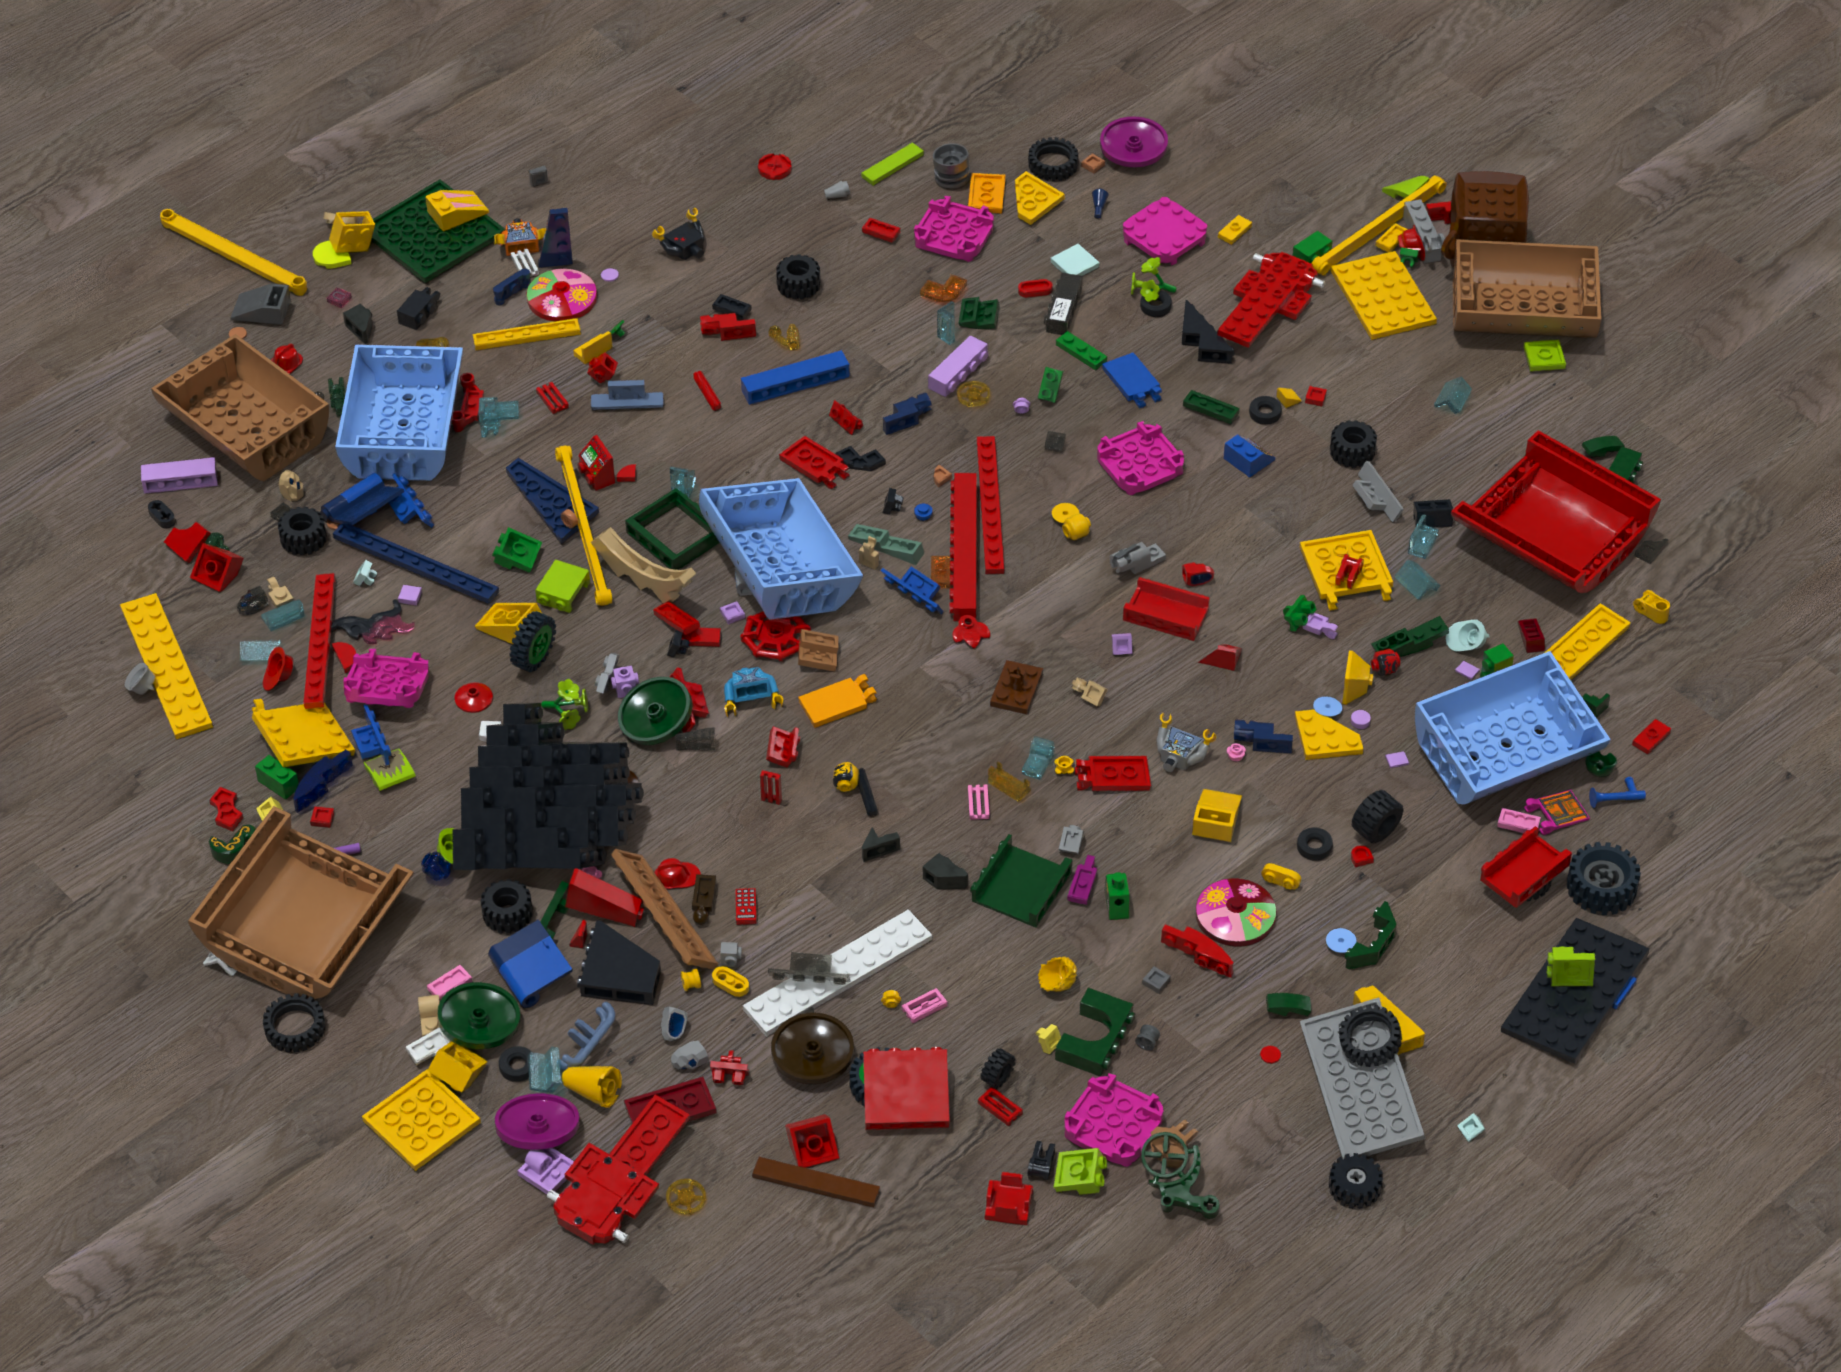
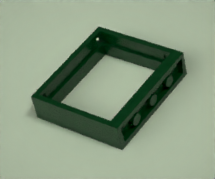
[625,488,720,570]

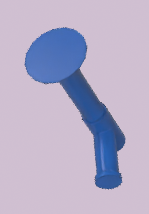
[1589,777,1646,808]

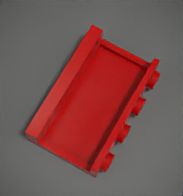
[1123,577,1210,641]
[1480,826,1572,908]

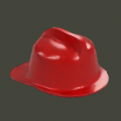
[1398,224,1425,261]
[271,343,303,374]
[263,647,293,691]
[654,858,701,889]

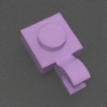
[1303,613,1338,639]

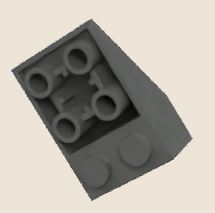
[231,284,291,325]

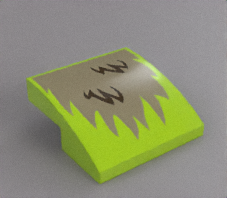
[363,749,416,790]

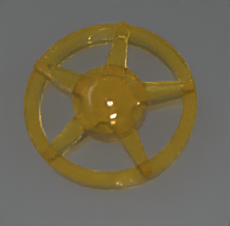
[957,381,990,407]
[666,1179,706,1215]

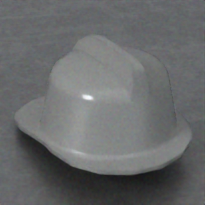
[125,662,156,695]

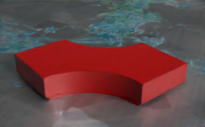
[209,787,243,831]

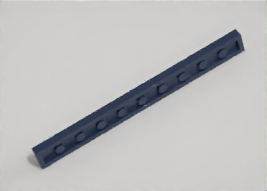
[333,524,499,604]

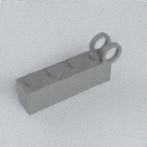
[1403,199,1445,263]

